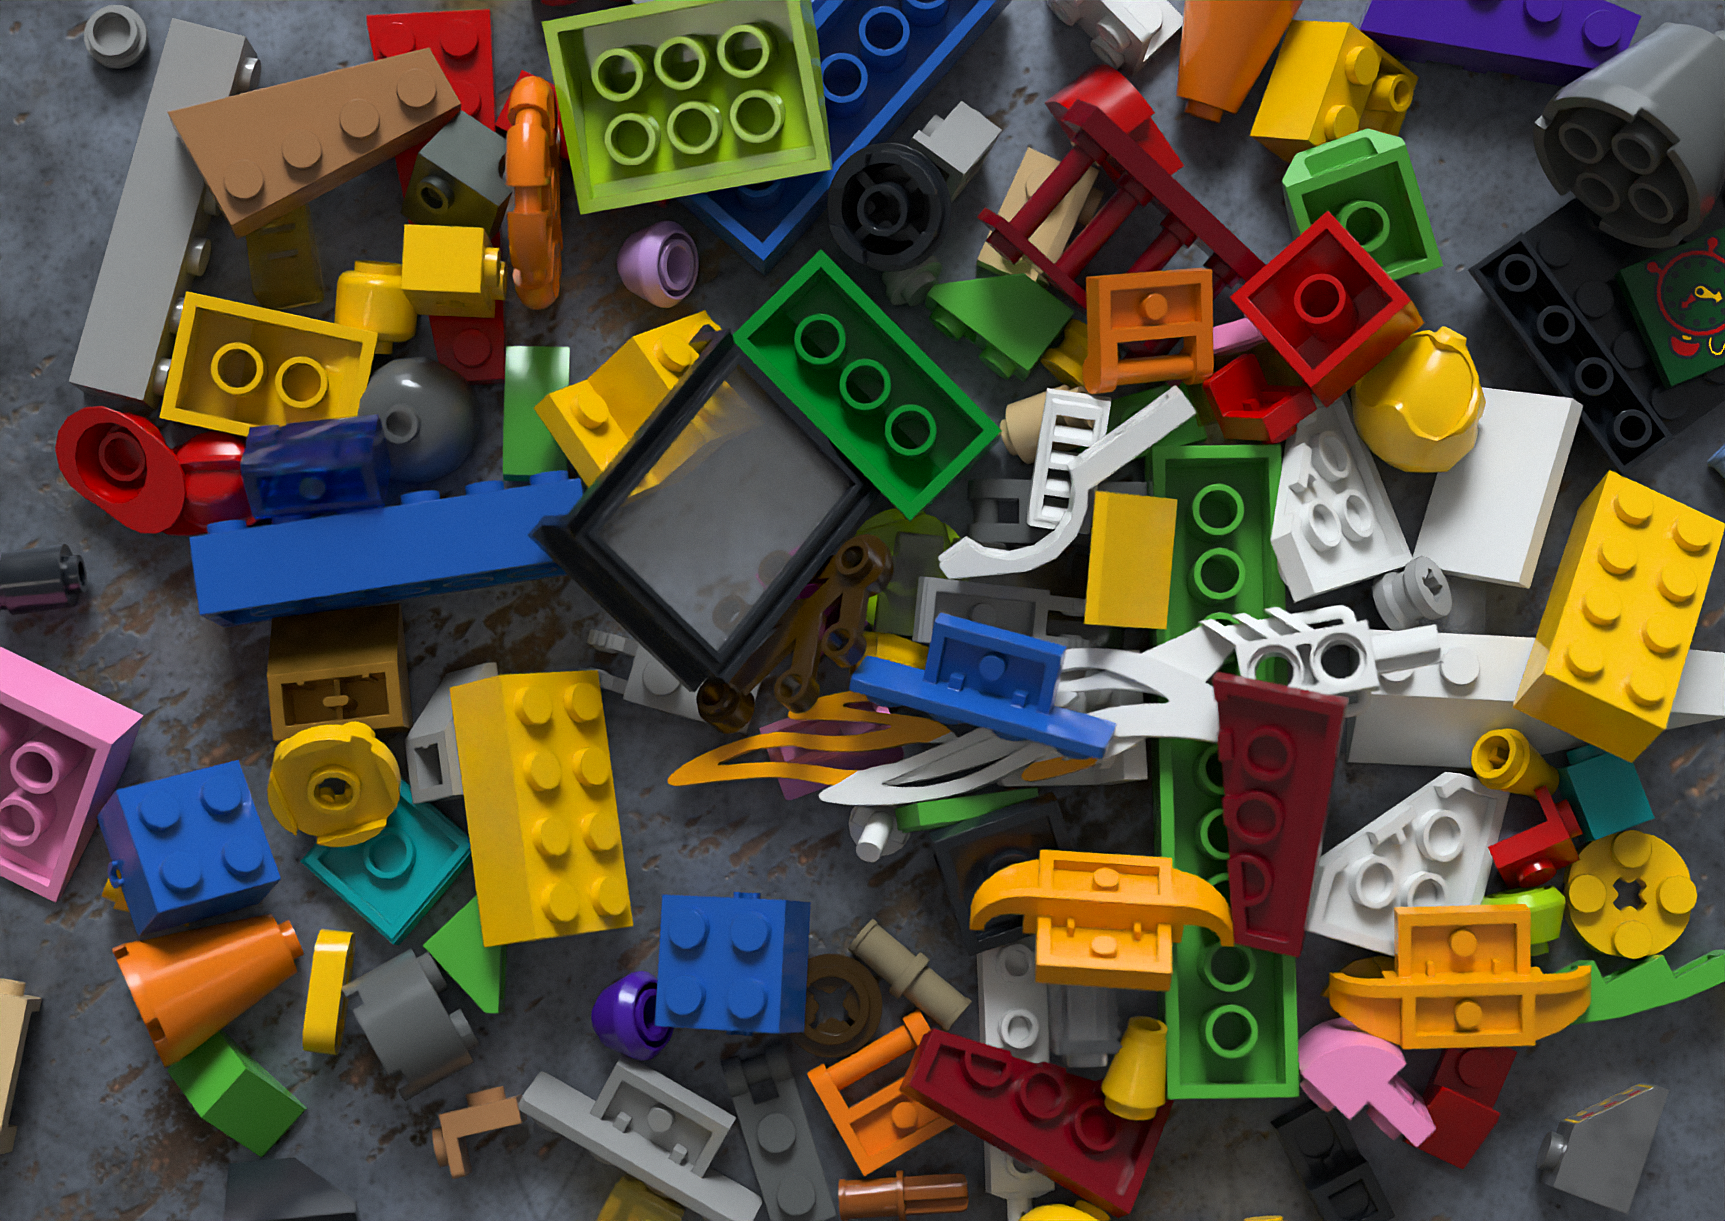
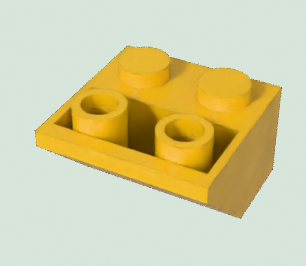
[1250,20,1419,163]

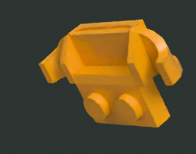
[970,850,1234,991]
[1329,904,1591,1049]

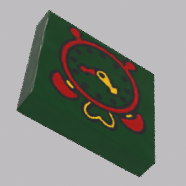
[1614,227,1725,390]

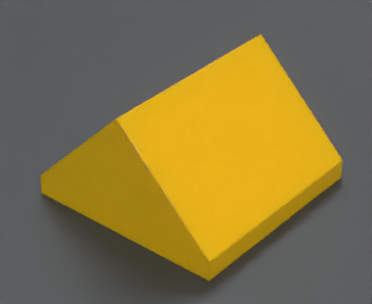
[1084,491,1177,629]

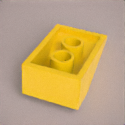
[159,291,379,459]

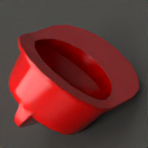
[55,406,187,534]
[162,431,285,536]

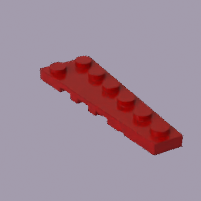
[366,9,507,385]

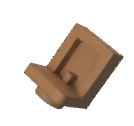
[432,1086,527,1179]

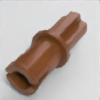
[838,1170,969,1221]

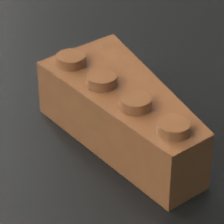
[167,48,461,240]

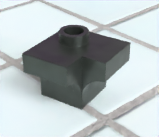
[400,110,513,240]

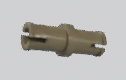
[847,919,972,1032]

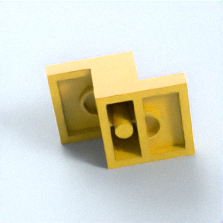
[534,310,765,507]

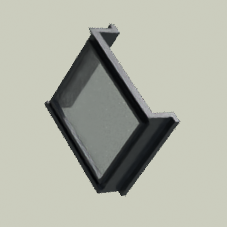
[527,324,880,692]

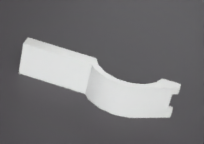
[938,386,1197,579]

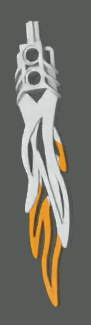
[667,606,1443,806]

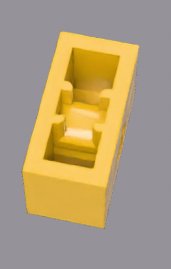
[401,225,508,318]

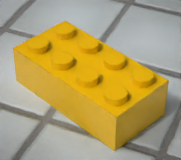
[1512,470,1725,763]
[449,670,633,947]

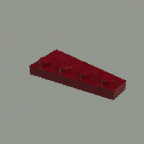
[1212,672,1349,958]
[898,1029,1175,1218]

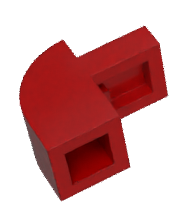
[1044,64,1184,188]

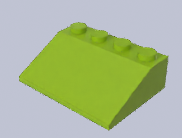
[542,0,833,215]

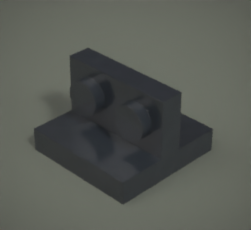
[929,791,1073,957]

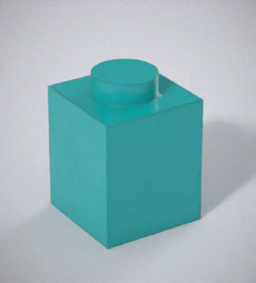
[1556,744,1655,842]

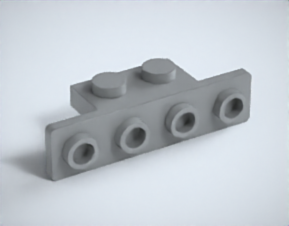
[518,1054,763,1221]

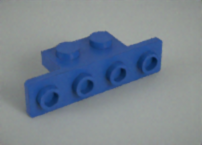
[849,613,1117,759]

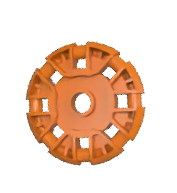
[506,76,563,310]

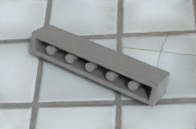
[69,18,261,411]

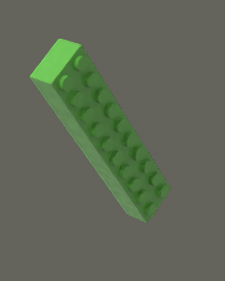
[1145,445,1299,1099]

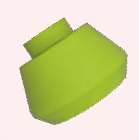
[1480,885,1566,957]

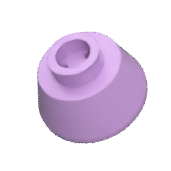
[617,221,699,308]

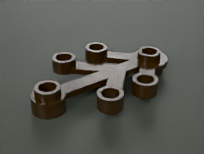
[696,534,894,734]

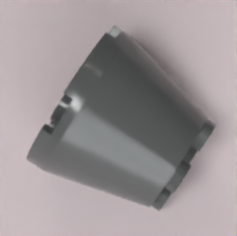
[1533,22,1725,248]

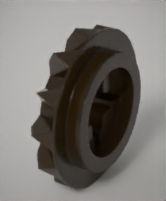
[787,954,882,1058]

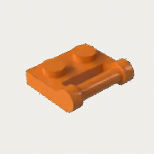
[1082,268,1214,394]
[807,1008,955,1176]

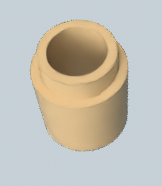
[1000,385,1094,464]

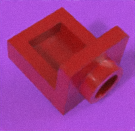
[1202,354,1317,445]
[1488,785,1583,890]

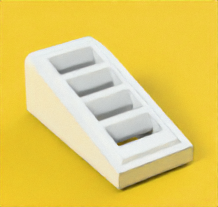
[1027,388,1111,534]

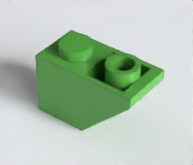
[925,273,1074,382]

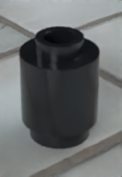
[0,544,87,615]

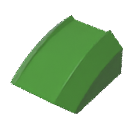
[1282,128,1443,281]

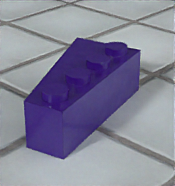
[1357,0,1641,87]

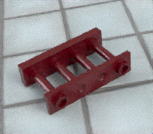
[977,99,1266,388]

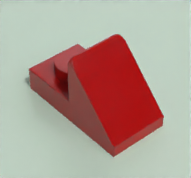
[1402,1046,1517,1169]

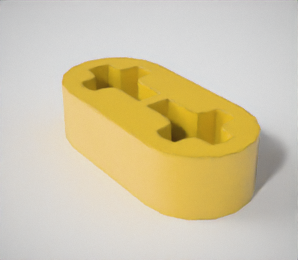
[302,929,356,1055]

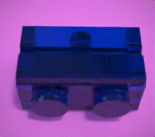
[240,414,391,519]

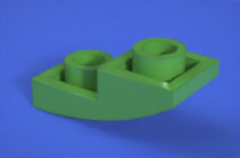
[503,346,571,481]

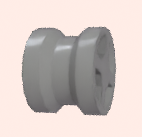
[1372,556,1452,631]

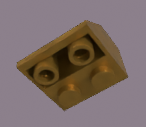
[267,603,413,743]

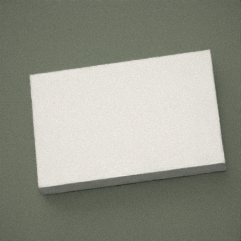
[1412,387,1583,589]

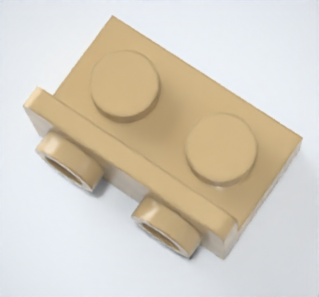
[976,147,1104,290]

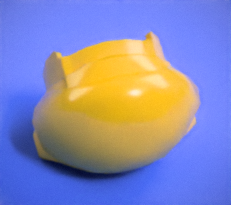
[1351,326,1486,473]

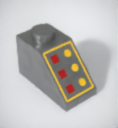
[1537,1083,1669,1215]

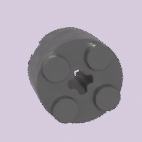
[342,949,480,1101]

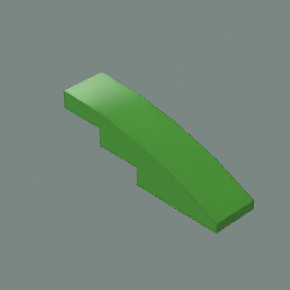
[1551,949,1725,1026]

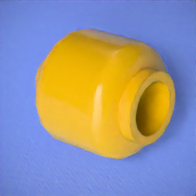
[334,260,417,354]

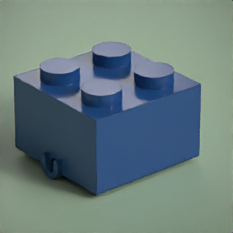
[97,760,281,937]
[655,892,811,1036]

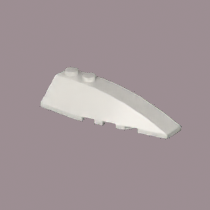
[1346,630,1725,769]

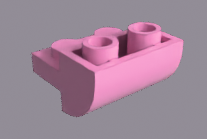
[1298,1017,1436,1147]

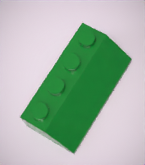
[733,249,1002,522]

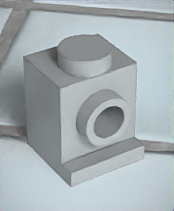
[908,101,1002,203]

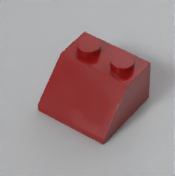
[1230,211,1424,409]

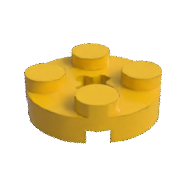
[267,721,401,847]
[1562,830,1697,959]

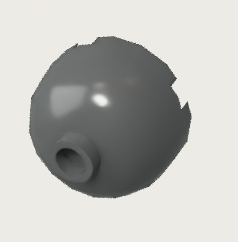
[355,357,481,484]

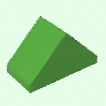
[423,895,508,1013]
[167,1029,308,1158]

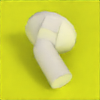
[849,805,911,862]

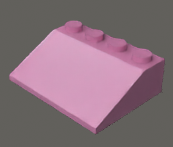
[0,647,144,903]

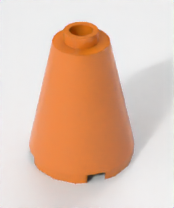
[1176,0,1304,123]
[112,913,304,1068]

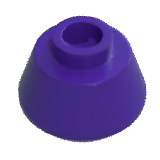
[591,971,674,1061]

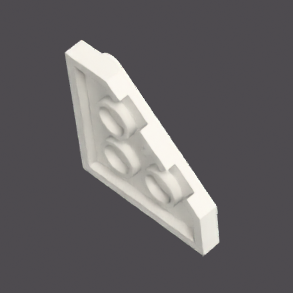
[1271,392,1413,602]
[1307,772,1510,957]

